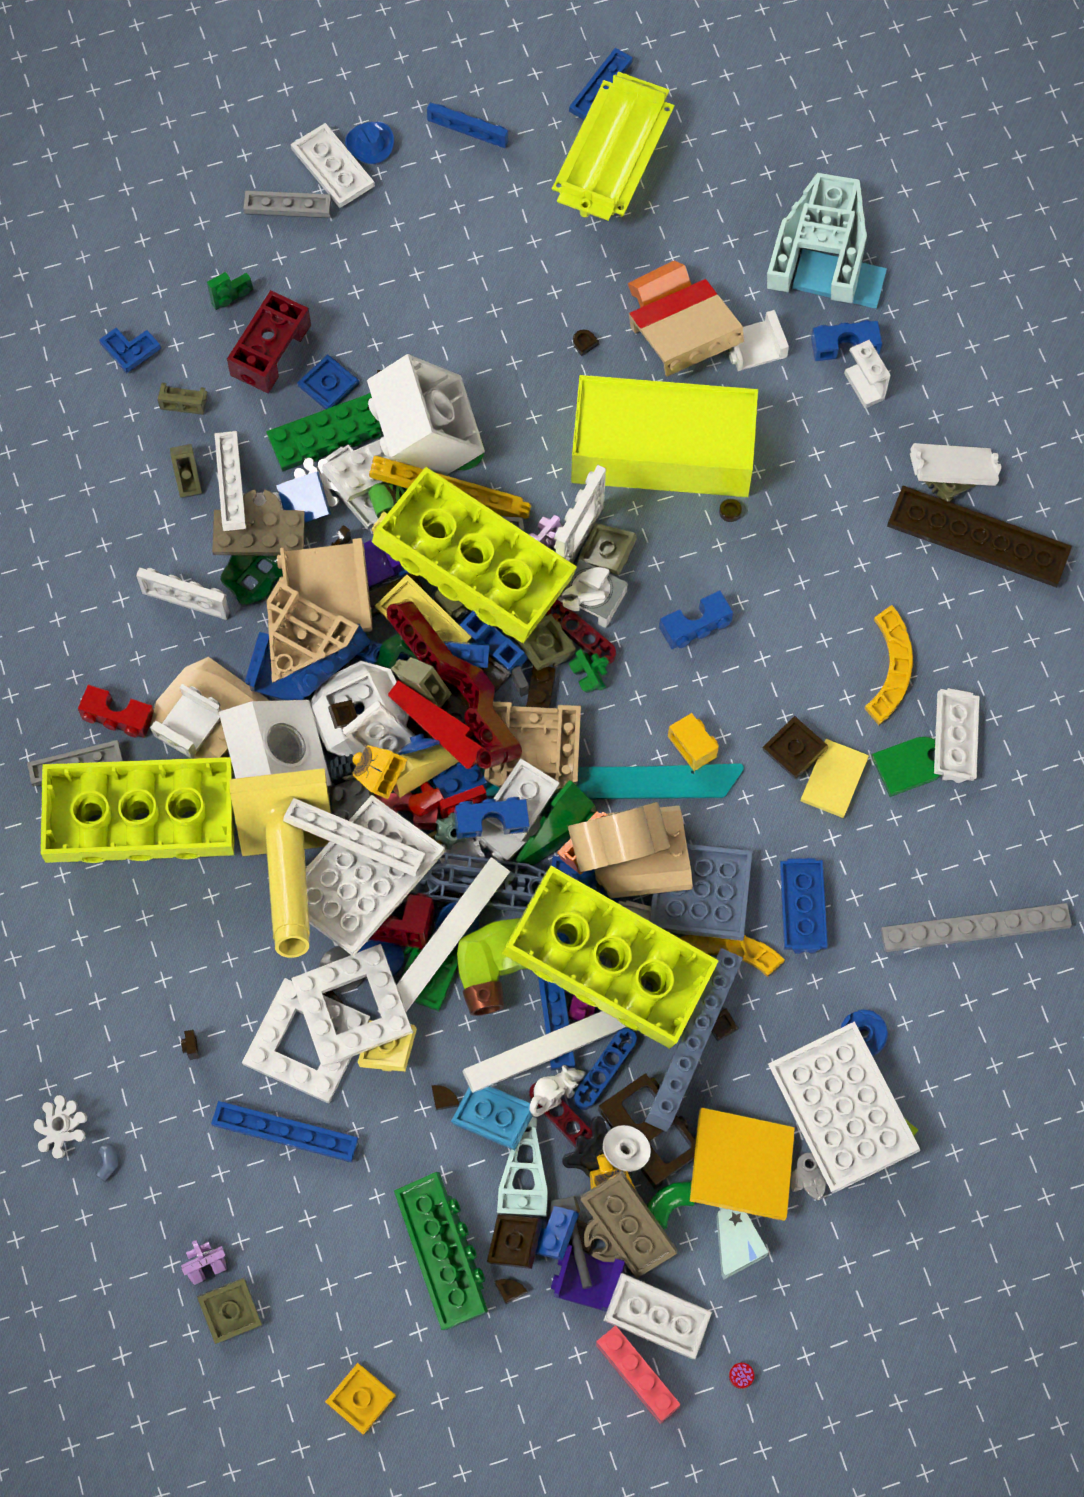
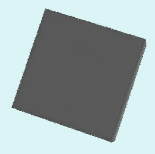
[512,666,529,697]

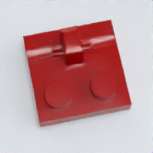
[439,785,487,819]

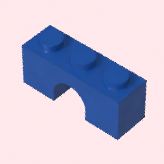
[811,320,882,361]
[659,590,733,649]
[460,611,529,674]
[454,797,530,839]

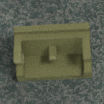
[157,382,208,415]

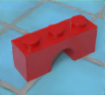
[77,684,154,738]

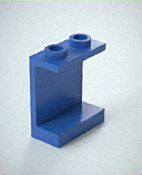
[247,643,306,700]

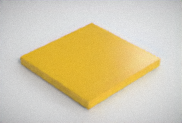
[690,1108,795,1221]

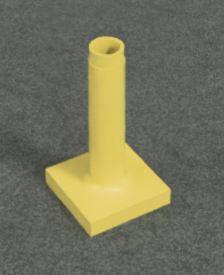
[229,768,331,958]

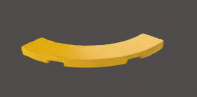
[864,605,913,725]
[680,935,785,977]

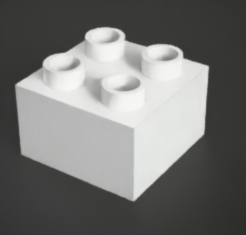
[367,354,485,475]

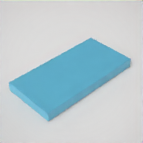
[792,249,887,309]

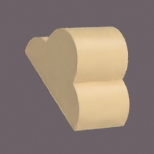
[568,802,670,872]

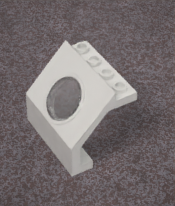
[219,700,332,786]

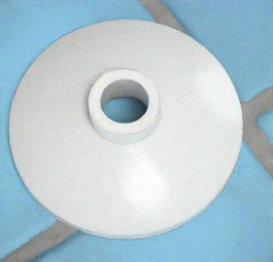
[603,1125,651,1171]

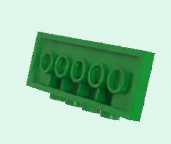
[266,393,383,472]
[394,1172,488,1330]

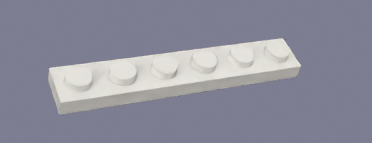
[215,431,246,531]
[283,798,425,877]

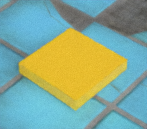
[325,1363,396,1435]

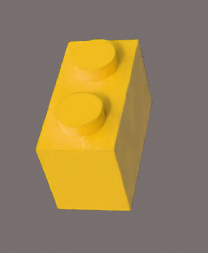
[668,713,719,771]

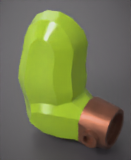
[457,918,528,1016]

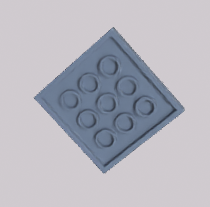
[650,844,752,941]

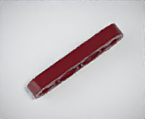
[545,600,616,665]
[529,1082,592,1148]

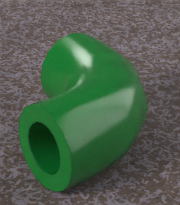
[647,1181,695,1229]

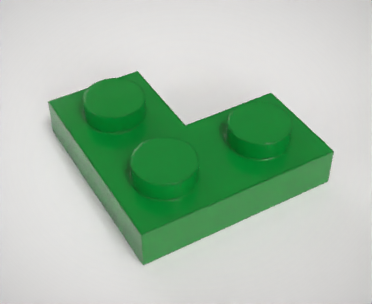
[207,272,253,310]

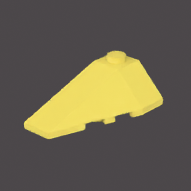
[393,744,459,798]

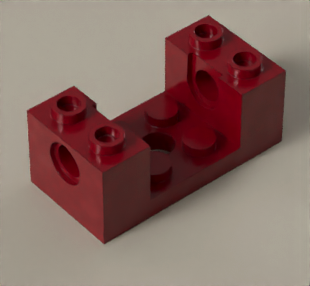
[227,290,311,394]
[368,893,436,950]

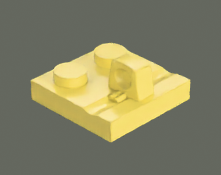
[358,1020,417,1072]

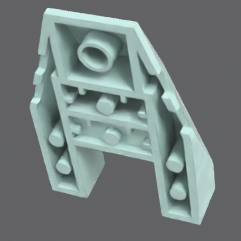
[767,173,867,303]

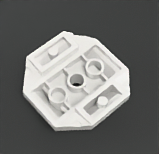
[310,661,410,756]

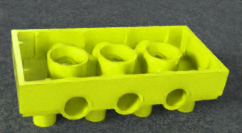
[372,467,577,643]
[41,757,234,863]
[502,866,718,1049]

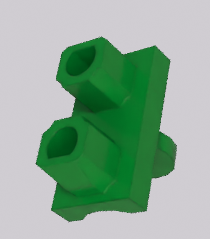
[569,649,609,693]

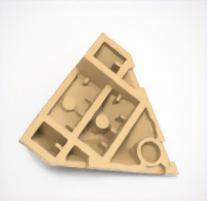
[267,581,359,683]

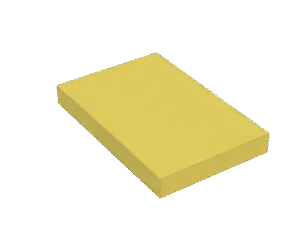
[800,739,869,818]

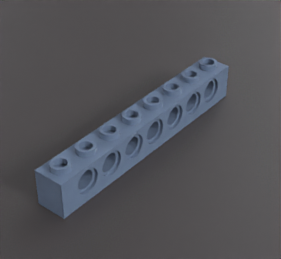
[645,948,743,1132]

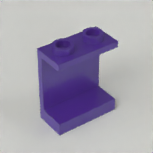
[364,539,403,589]
[551,1245,625,1312]

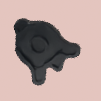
[562,1116,632,1178]

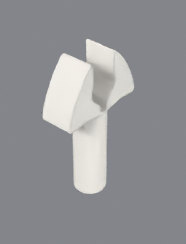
[562,585,605,611]

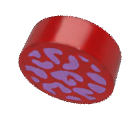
[729,1363,754,1389]

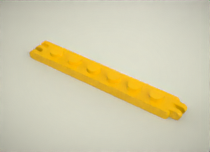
[369,456,531,519]

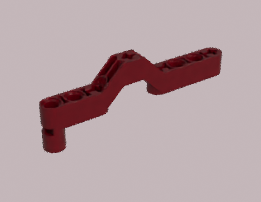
[387,601,522,769]

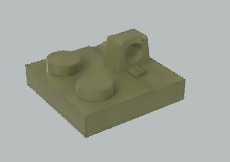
[577,523,637,575]
[197,1277,262,1344]

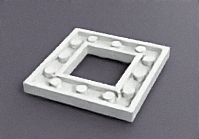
[554,465,606,564]
[291,944,413,1068]
[242,978,371,1104]

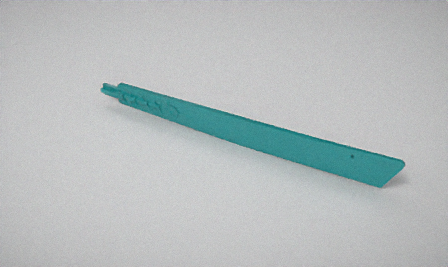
[410,763,744,799]

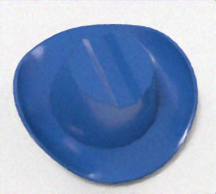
[345,121,394,164]

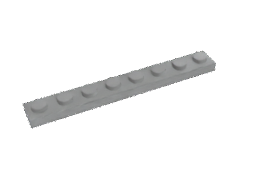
[881,903,1072,952]

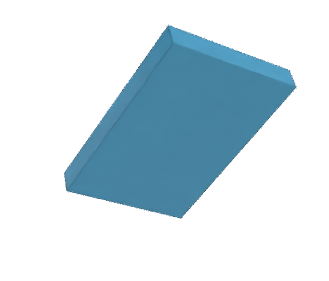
[451,1086,533,1151]

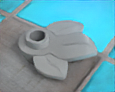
[790,1153,827,1201]

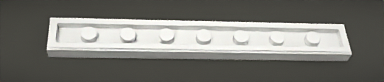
[377,857,510,1013]
[462,1011,628,1093]

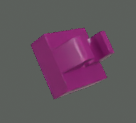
[568,995,596,1021]

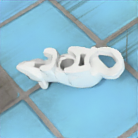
[530,1065,586,1117]

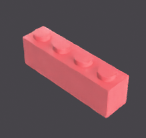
[596,1325,681,1424]

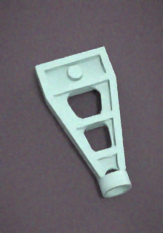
[497,1117,548,1217]

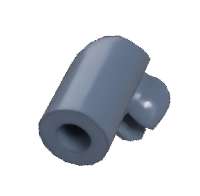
[95,1144,118,1182]

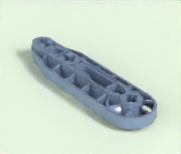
[408,853,546,912]

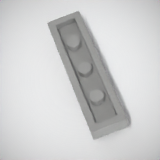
[243,191,331,218]
[27,740,123,787]

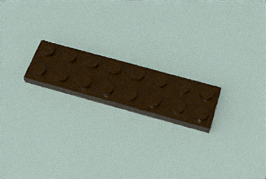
[887,486,1072,588]

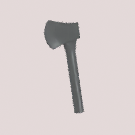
[545,1196,592,1289]

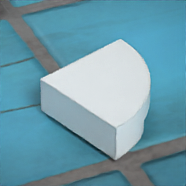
[579,567,610,591]

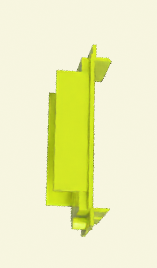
[552,72,675,221]

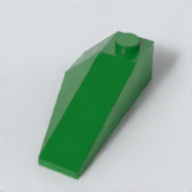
[515,780,597,872]

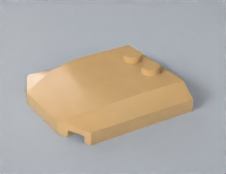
[150,657,270,759]
[484,702,581,794]
[594,805,693,898]

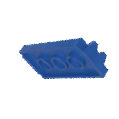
[780,858,828,954]

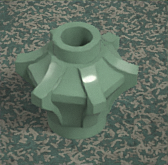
[434,813,466,850]

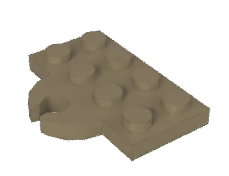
[212,489,305,556]
[580,1171,678,1279]

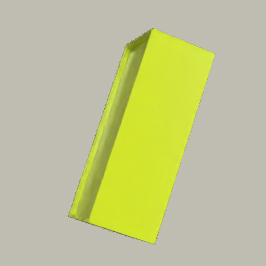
[571,375,758,497]

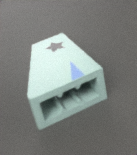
[716,1207,769,1279]

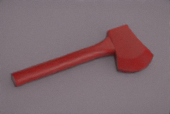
[408,781,444,817]

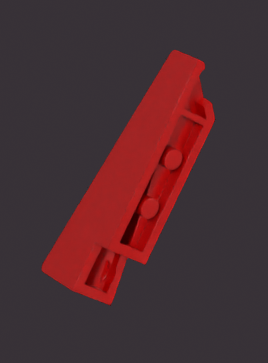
[388,680,483,769]

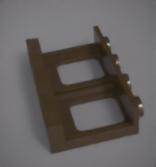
[598,1073,697,1189]

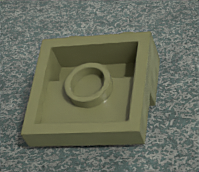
[515,614,576,671]

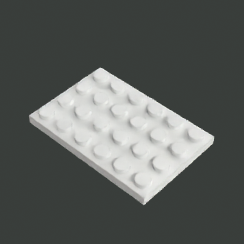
[306,795,445,957]
[768,1022,920,1194]

